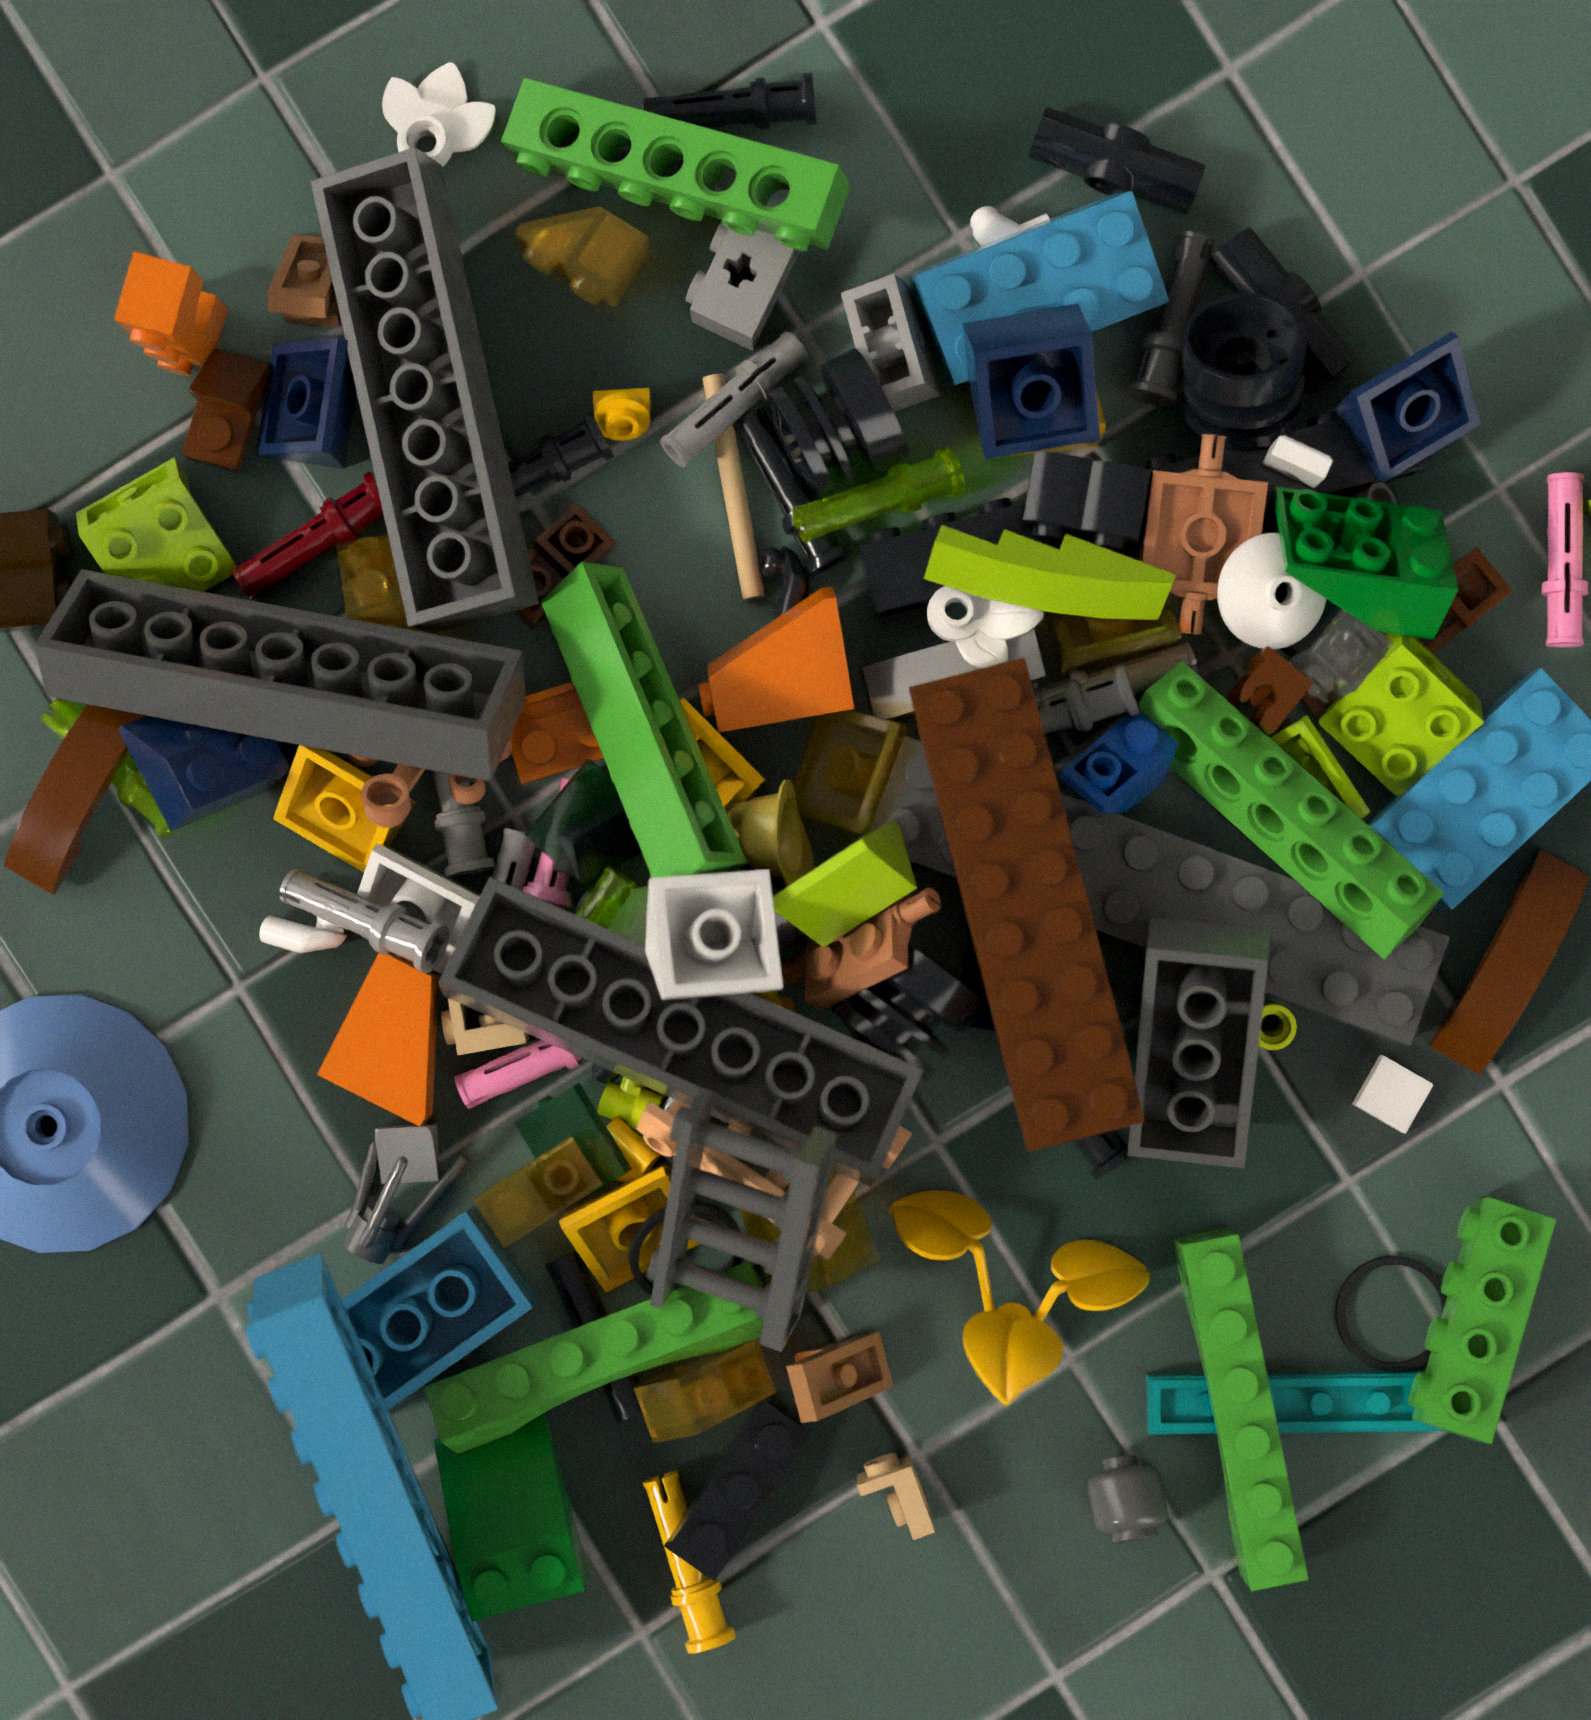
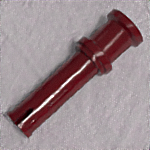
[232,471,384,600]

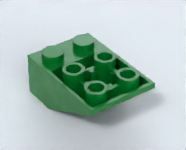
[1273,486,1458,640]

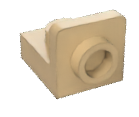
[441,998,532,1055]
[857,1453,935,1540]

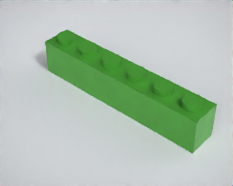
[541,562,747,878]

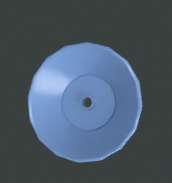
[0,994,189,1253]

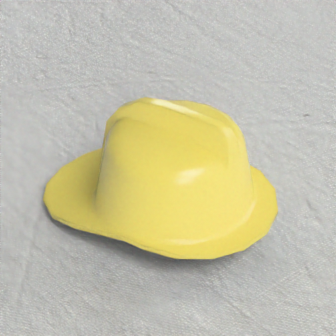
[729,780,815,887]

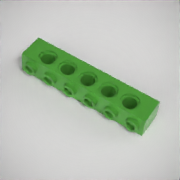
[501,78,851,251]
[1138,661,1444,960]

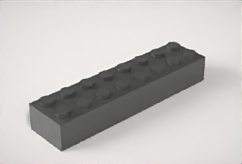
[310,147,539,633]
[34,569,526,781]
[438,877,924,1187]

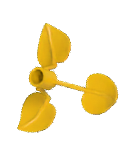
[889,1190,1151,1406]

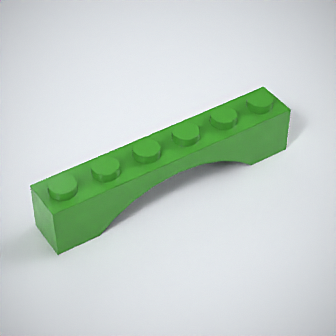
[1172,1227,1309,1591]
[424,1261,764,1454]

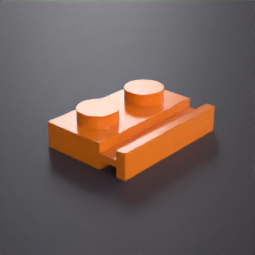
[511,682,605,785]

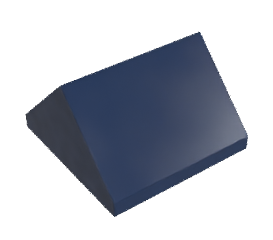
[1335,332,1481,483]
[256,338,356,469]

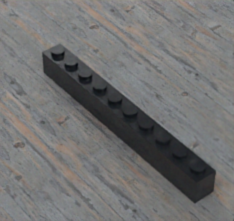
[858,410,1433,620]

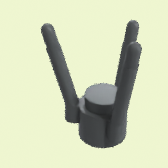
[342,1142,469,1264]

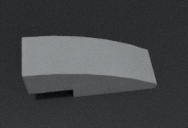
[862,628,1046,723]

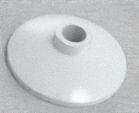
[1217,533,1326,649]

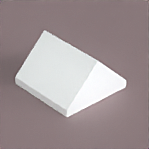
[357,843,481,974]
[645,870,783,999]

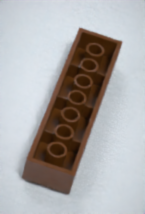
[909,657,1145,1152]

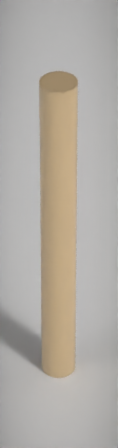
[702,374,765,601]

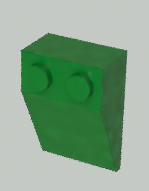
[434,1412,589,1622]

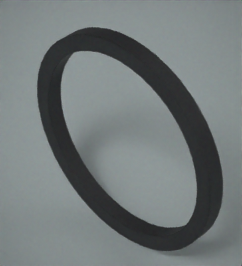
[629,1201,742,1296]
[1335,1256,1447,1372]

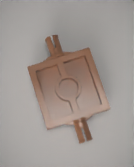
[1138,434,1268,635]
[780,888,941,1011]

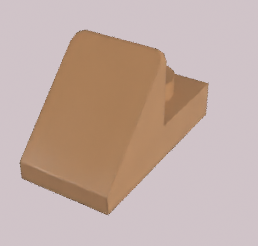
[267,234,340,328]
[786,1331,894,1423]

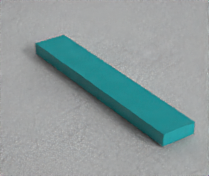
[1146,1371,1444,1434]

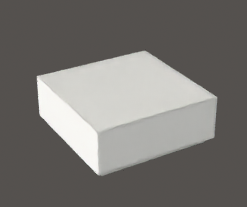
[1262,435,1333,489]
[1352,1055,1434,1134]

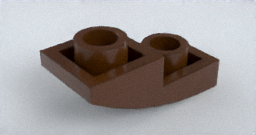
[513,503,615,630]

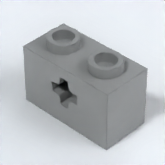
[685,221,800,351]
[841,274,942,412]

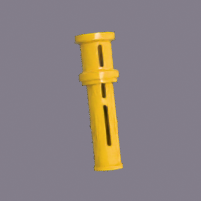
[642,1471,736,1654]

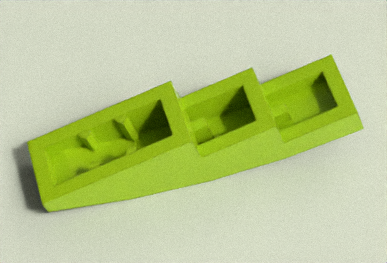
[924,525,1176,620]

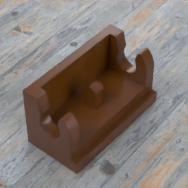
[1225,646,1314,736]

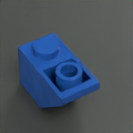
[1059,710,1179,814]

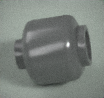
[1087,1455,1168,1544]

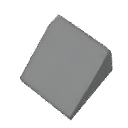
[375,1123,440,1184]

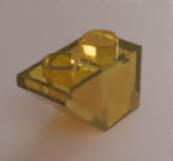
[515,206,651,307]
[337,534,419,632]
[473,1136,603,1248]
[634,1339,776,1443]

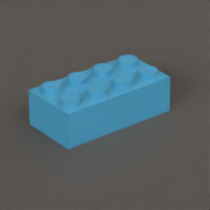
[907,191,1170,385]
[1365,668,1591,911]
[342,1206,539,1410]

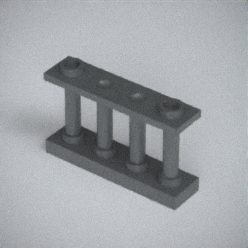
[647,1088,838,1352]

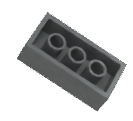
[1127,917,1269,1169]

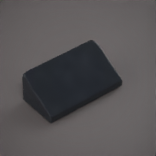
[557,799,642,885]

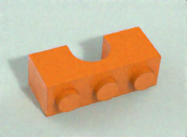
[114,251,228,376]

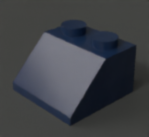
[963,304,1100,459]
[118,716,291,832]

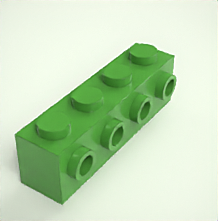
[1408,1197,1556,1444]

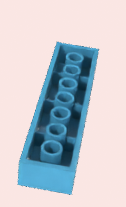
[245,1252,498,1720]

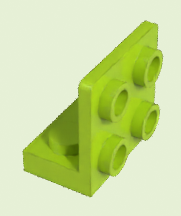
[76,457,237,592]
[1319,634,1484,796]

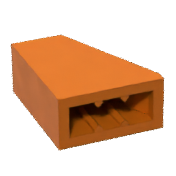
[698,586,854,733]
[317,952,439,1127]

